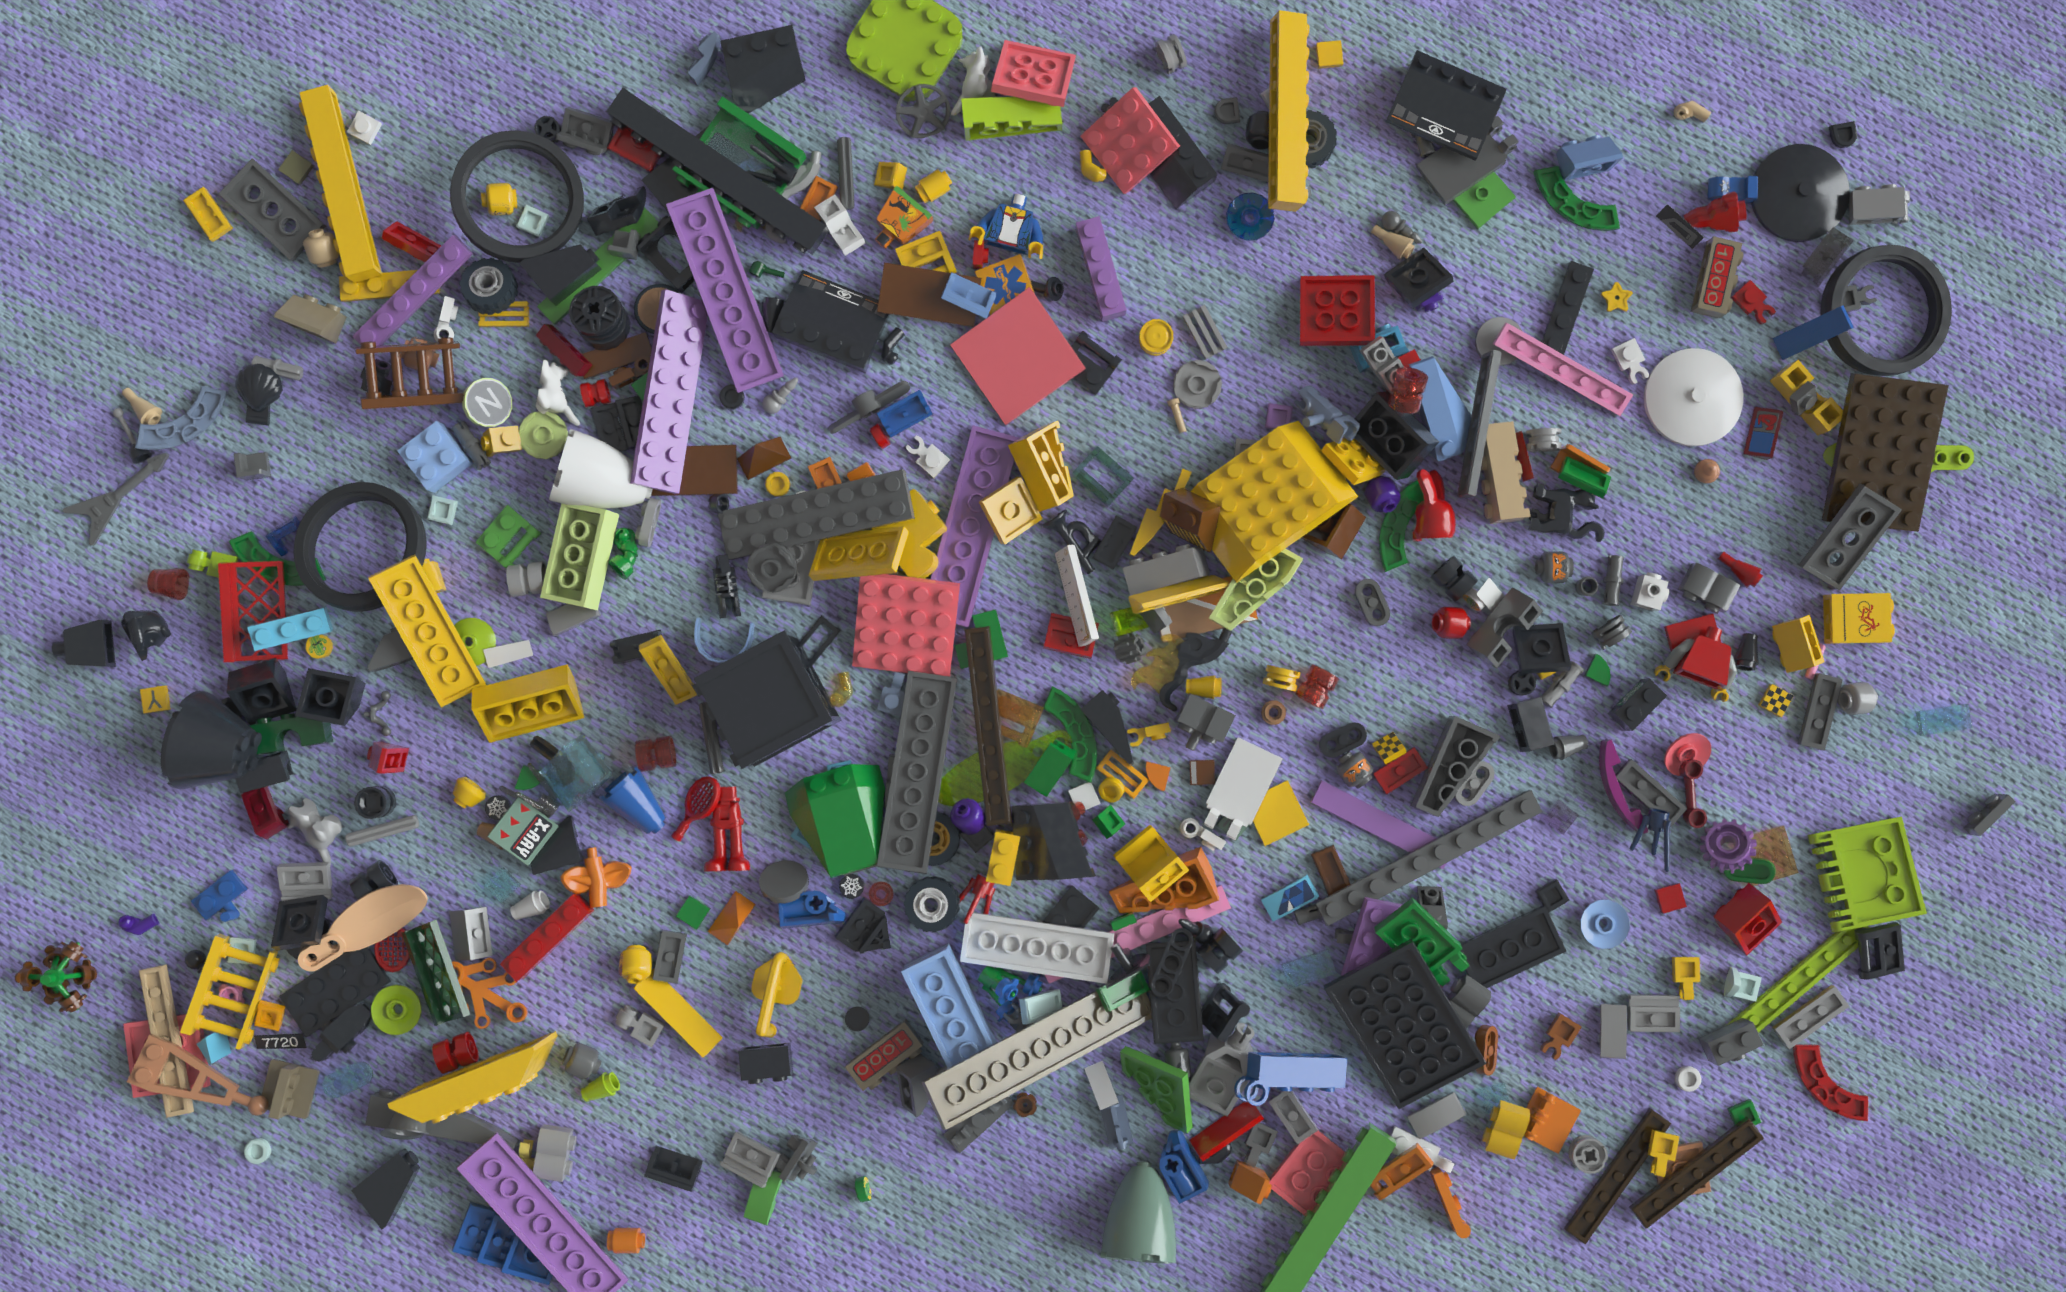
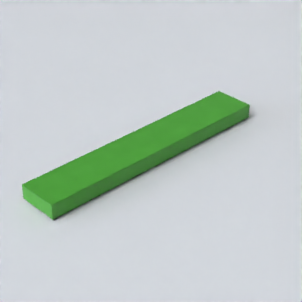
[537,207,658,325]

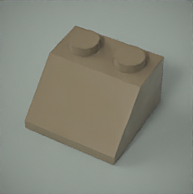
[274,294,347,344]

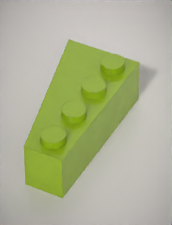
[961,97,1062,141]

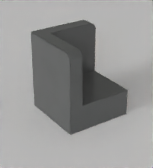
[607,229,641,260]
[234,452,271,481]

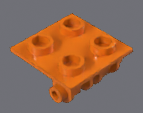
[1524,1086,1581,1154]

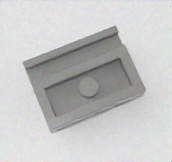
[277,862,333,901]
[1628,994,1680,1032]
[720,1132,781,1188]

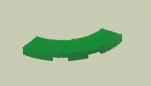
[1533,166,1620,231]
[1379,480,1424,572]
[229,531,326,586]
[1042,686,1097,783]

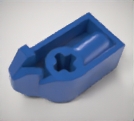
[778,891,846,929]
[1159,1130,1209,1204]

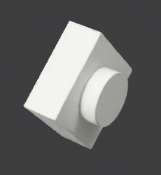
[347,111,382,145]

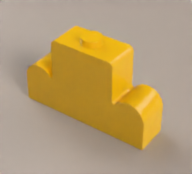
[872,489,947,579]

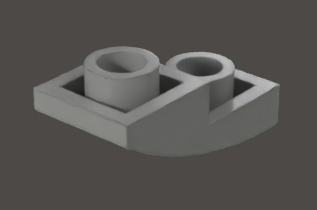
[1359,336,1411,393]
[1599,1004,1627,1059]
[1408,1092,1466,1139]

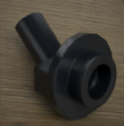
[1031,277,1064,301]

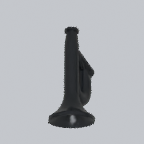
[1042,509,1101,574]

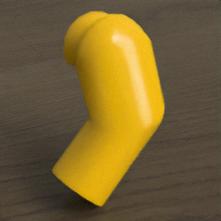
[1079,150,1107,182]

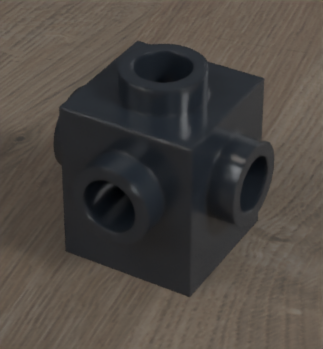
[360,359,403,395]

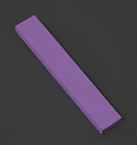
[1311,780,1446,869]

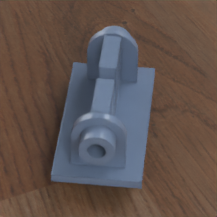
[1101,1095,1133,1150]

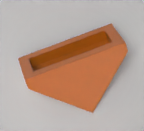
[707,891,756,945]

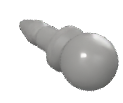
[762,378,798,414]

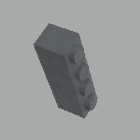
[1410,716,1500,817]

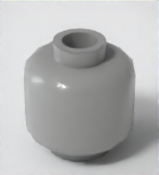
[1838,682,1878,715]

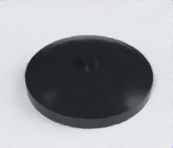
[1751,144,1850,242]

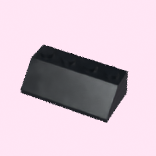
[1148,96,1218,209]

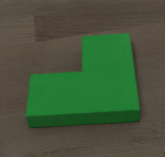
[955,609,1008,669]

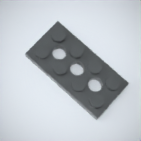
[219,158,326,261]
[1799,483,1902,591]

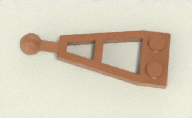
[127,1034,269,1116]

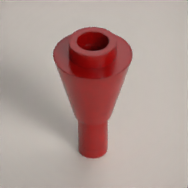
[1718,551,1763,588]

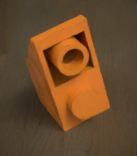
[1228,1160,1272,1204]

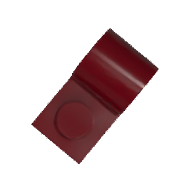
[241,786,290,840]

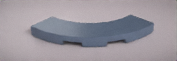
[135,386,227,450]

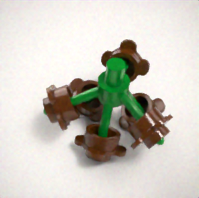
[15,941,97,1013]

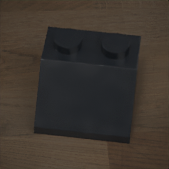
[226,658,297,725]
[295,668,366,726]

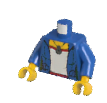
[968,194,1043,259]

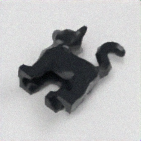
[1528,483,1605,542]

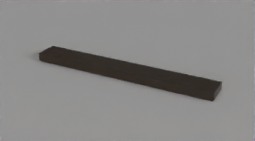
[965,626,1012,826]

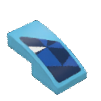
[1261,875,1319,921]

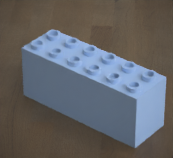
[901,943,997,1068]

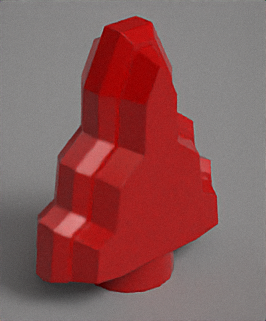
[1684,191,1747,232]

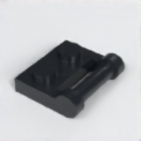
[1071,331,1122,395]
[1854,922,1905,980]
[1201,983,1250,1043]

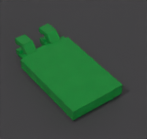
[1374,897,1469,987]

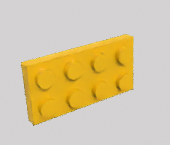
[808,526,909,581]

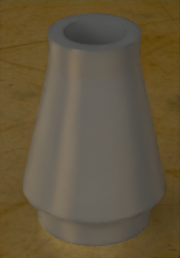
[1549,734,1588,760]

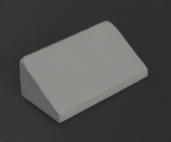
[546,604,601,636]

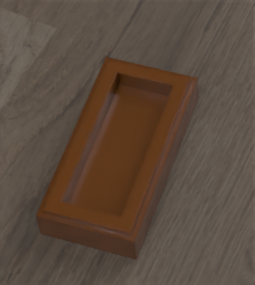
[1311,845,1350,896]

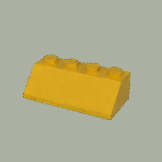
[471,664,585,743]

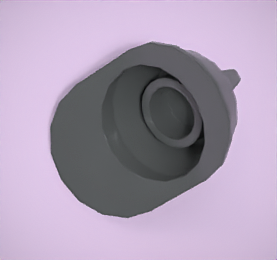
[380,1111,429,1140]

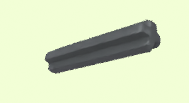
[837,137,855,210]
[699,702,724,774]

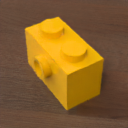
[1772,615,1825,673]

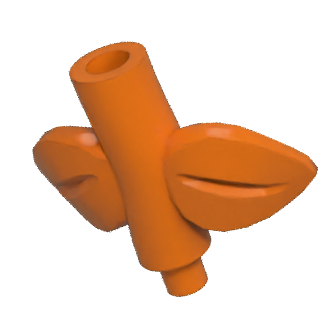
[560,847,632,908]

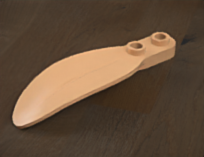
[298,884,428,972]

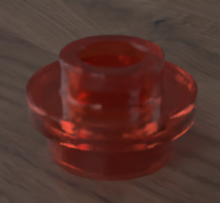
[869,881,894,906]

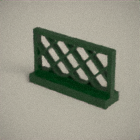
[402,919,470,1026]

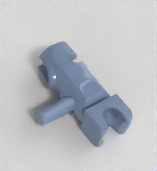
[1294,386,1360,444]

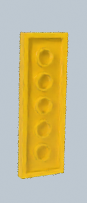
[368,554,486,707]

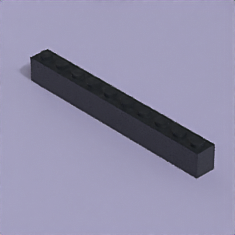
[606,87,829,255]

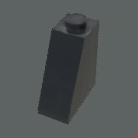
[520,244,602,306]
[351,1148,420,1230]

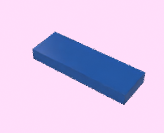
[1772,305,1854,360]

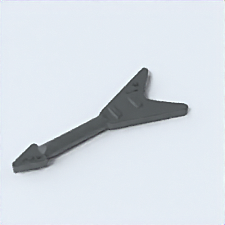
[63,453,169,546]

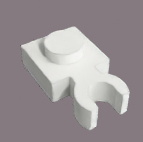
[1611,338,1649,385]
[906,435,950,478]

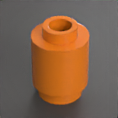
[607,1228,645,1254]

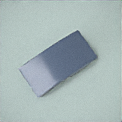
[688,31,721,86]

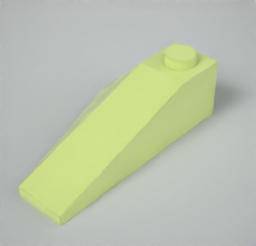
[1209,549,1303,631]

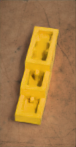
[1129,469,1192,557]

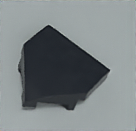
[835,897,891,954]

